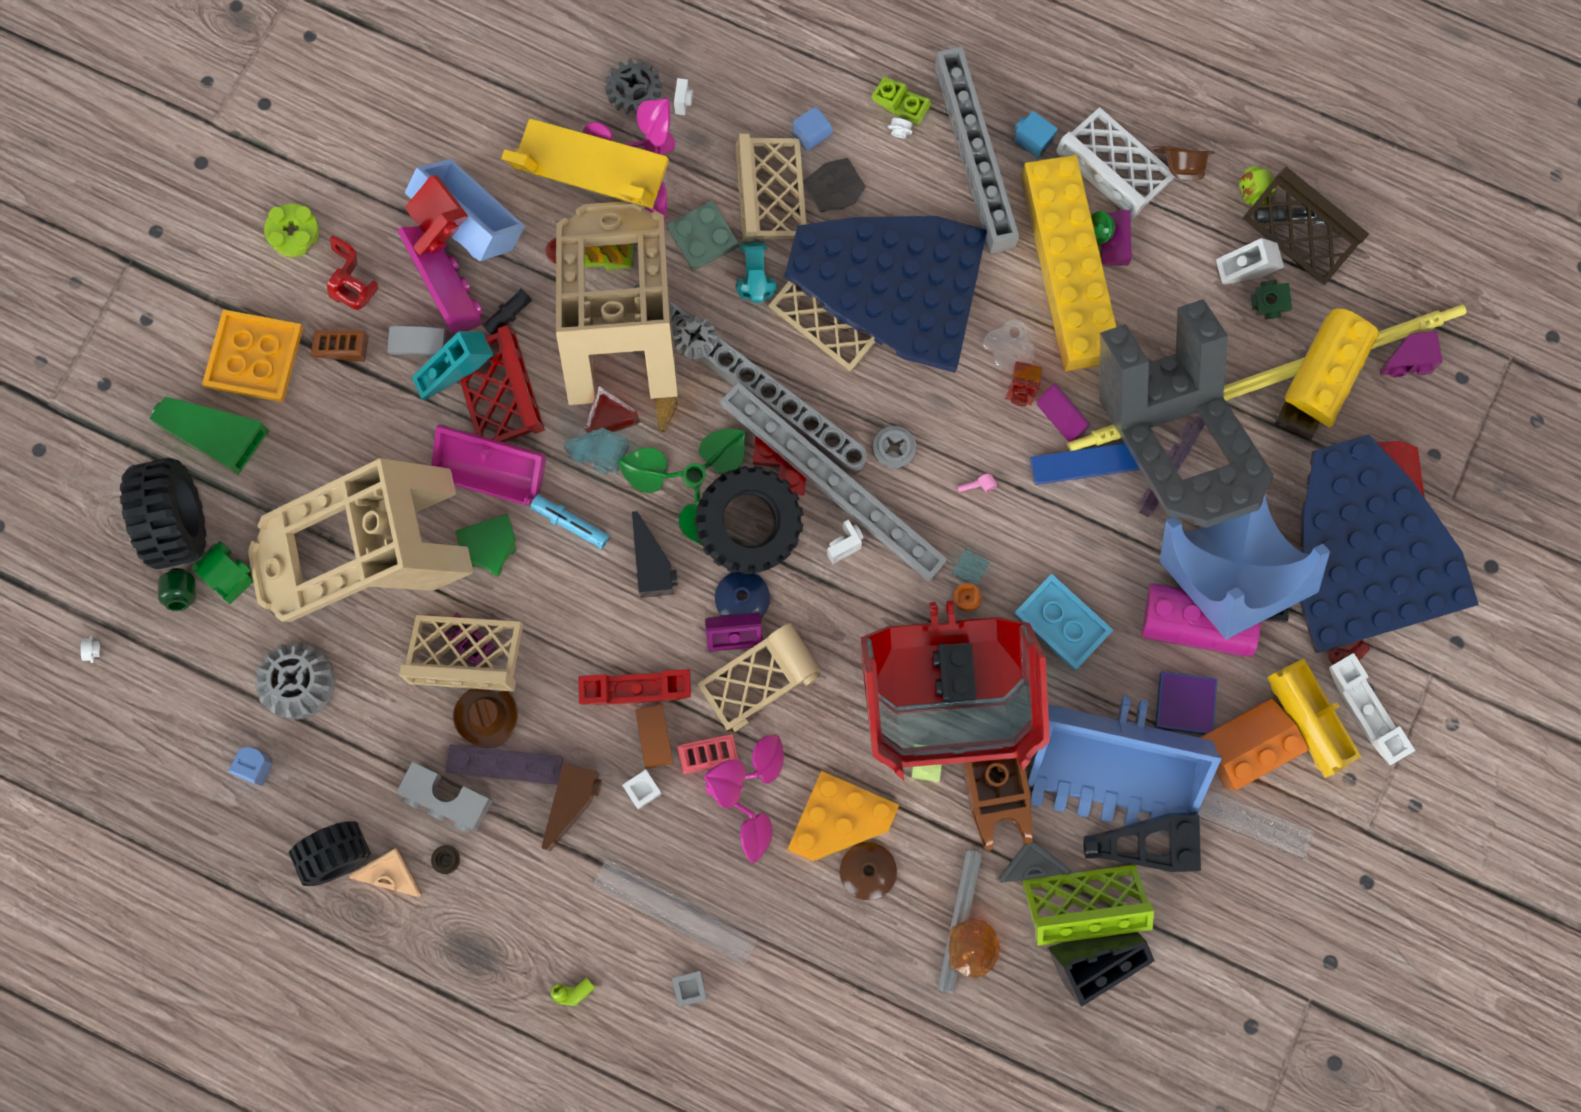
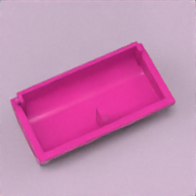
[431,424,546,506]
[1141,583,1261,657]

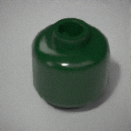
[158,568,196,611]

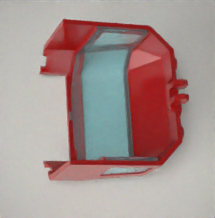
[860,600,1050,781]

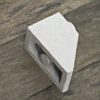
[1216,238,1284,284]

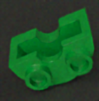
[191,541,254,604]

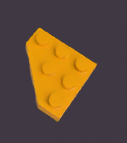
[787,771,899,862]

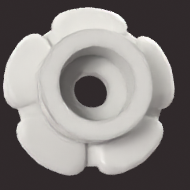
[887,118,913,139]
[81,635,101,663]

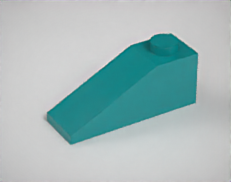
[411,331,493,400]

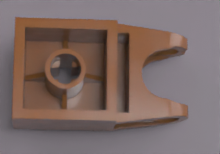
[962,758,1033,851]

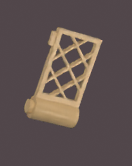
[697,623,821,733]

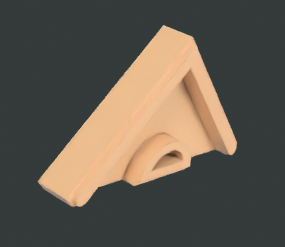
[349,848,422,897]

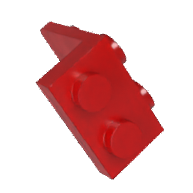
[406,175,468,256]

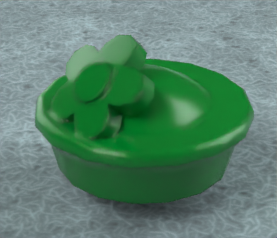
[1091,211,1115,244]

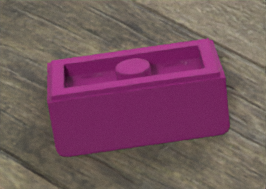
[1101,210,1132,266]
[1037,383,1089,442]
[705,613,763,652]

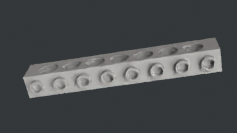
[934,46,1019,254]

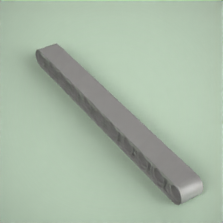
[632,283,867,474]

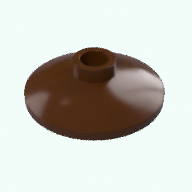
[840,843,897,900]

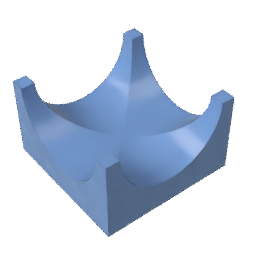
[1159,495,1330,640]

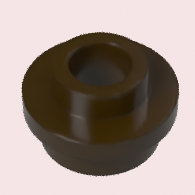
[431,845,460,874]

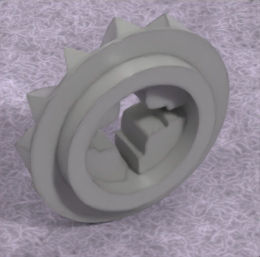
[673,316,717,359]
[873,426,916,469]

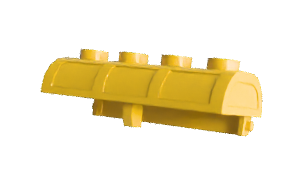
[1284,308,1379,428]
[1267,658,1362,778]

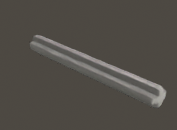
[938,850,982,993]

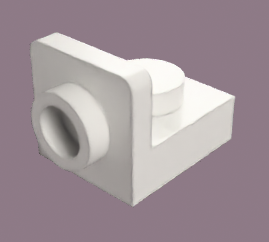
[827,520,863,565]

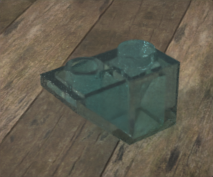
[564,428,629,475]

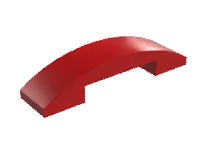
[578,669,691,705]

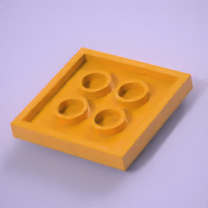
[202,309,304,403]

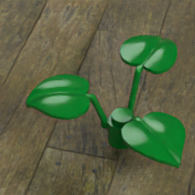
[619,429,745,546]

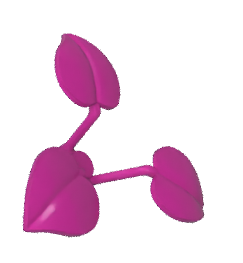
[583,98,675,219]
[703,734,784,863]

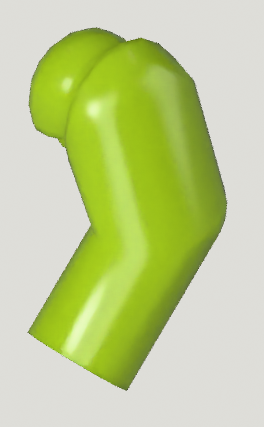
[551,977,596,1006]

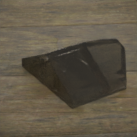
[803,158,866,212]

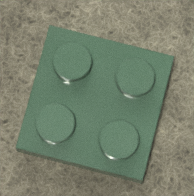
[667,200,739,271]

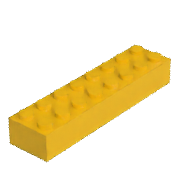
[1021,155,1116,372]

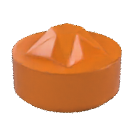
[953,583,982,612]

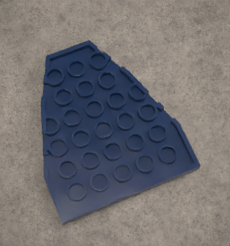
[784,216,987,373]
[1300,434,1479,653]

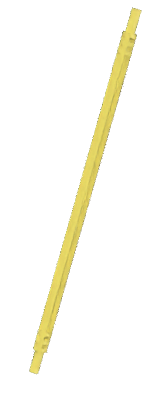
[1067,304,1467,451]

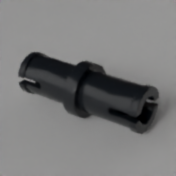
[482,288,532,335]

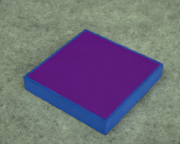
[1155,672,1217,734]

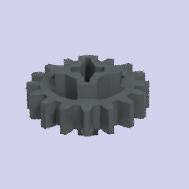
[605,58,662,116]

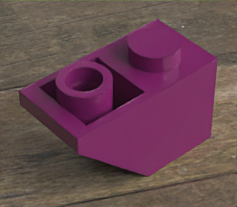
[1380,332,1443,378]

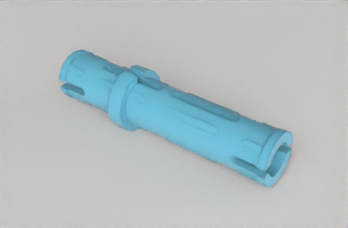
[530,494,610,550]

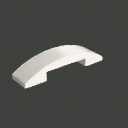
[1329,653,1415,765]

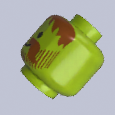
[1238,166,1277,205]

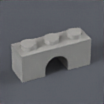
[396,762,493,833]

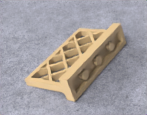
[735,134,806,242]
[768,281,876,373]
[399,615,523,691]

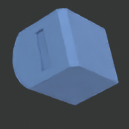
[793,107,833,151]
[229,747,273,786]

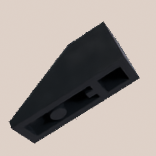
[632,511,678,598]

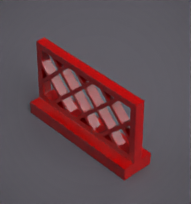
[460,325,545,442]

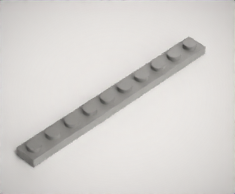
[720,382,948,582]

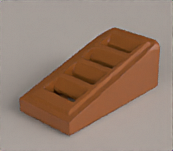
[310,330,369,362]

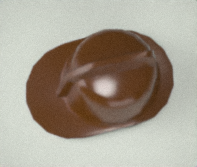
[1152,146,1215,181]

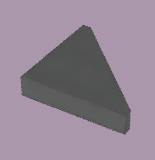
[997,840,1071,883]

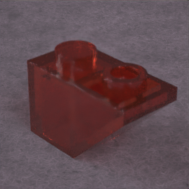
[1005,361,1042,406]

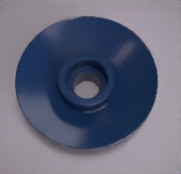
[715,572,770,618]

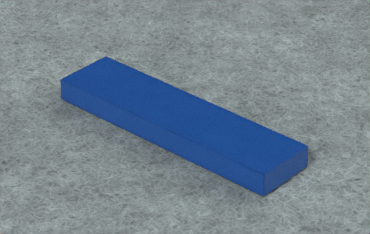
[1030,443,1140,485]

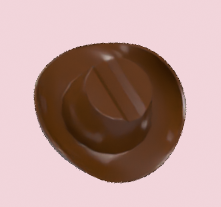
[453,689,518,748]

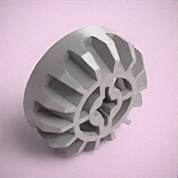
[254,642,335,720]

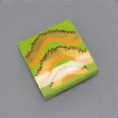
[585,243,633,270]

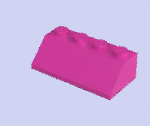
[397,226,483,336]

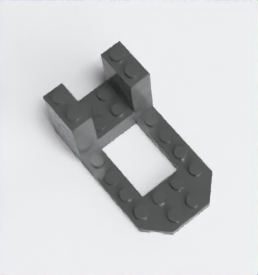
[1100,299,1273,528]

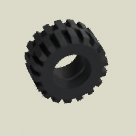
[289,821,371,886]

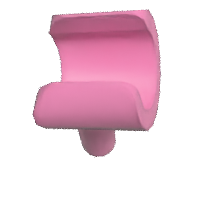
[957,474,997,493]

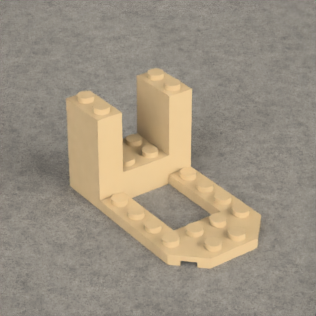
[556,201,678,405]
[248,458,474,622]

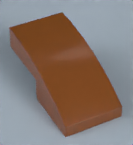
[635,704,673,769]

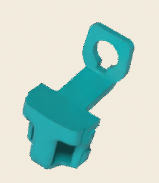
[736,242,777,303]

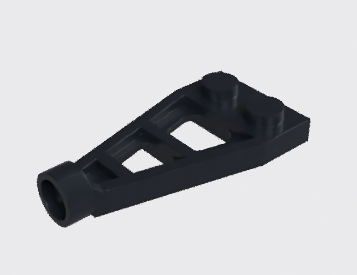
[1083,812,1201,872]

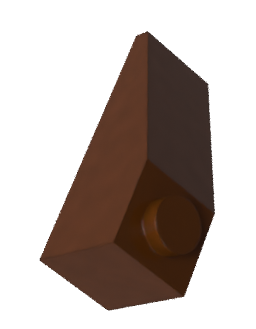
[541,764,602,851]

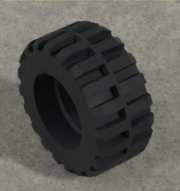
[120,457,206,570]
[695,466,804,574]

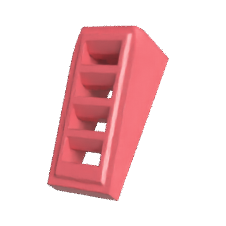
[677,734,739,775]

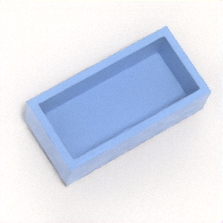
[405,159,525,261]

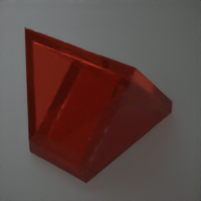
[585,387,640,441]

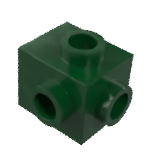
[1251,280,1292,320]

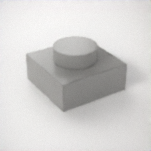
[672,971,707,1007]

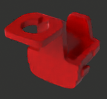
[327,235,378,310]

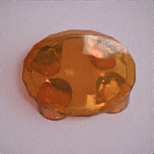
[948,919,1000,978]

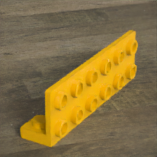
[501,119,669,209]

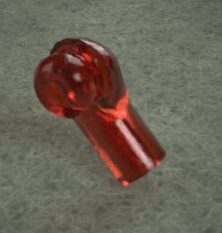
[1328,640,1370,664]

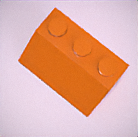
[1199,698,1309,790]

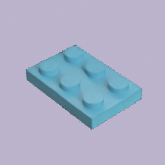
[1013,574,1113,671]

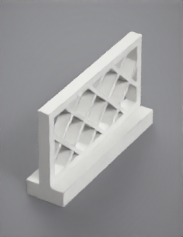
[1056,107,1175,220]

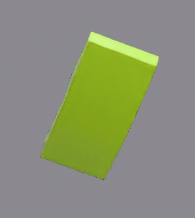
[871,76,931,126]

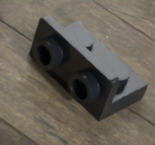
[933,643,977,703]

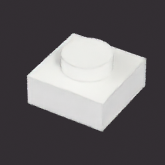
[674,78,693,115]
[622,770,662,810]

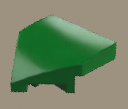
[455,514,517,577]

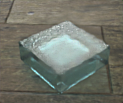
[952,549,990,586]

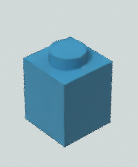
[1014,111,1058,159]

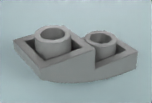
[387,326,447,357]

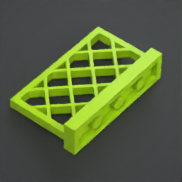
[1023,865,1154,946]

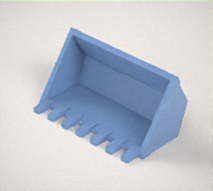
[1027,695,1222,833]

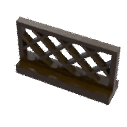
[1242,166,1369,285]

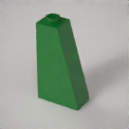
[149,397,269,475]

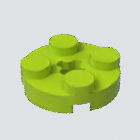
[264,204,320,257]

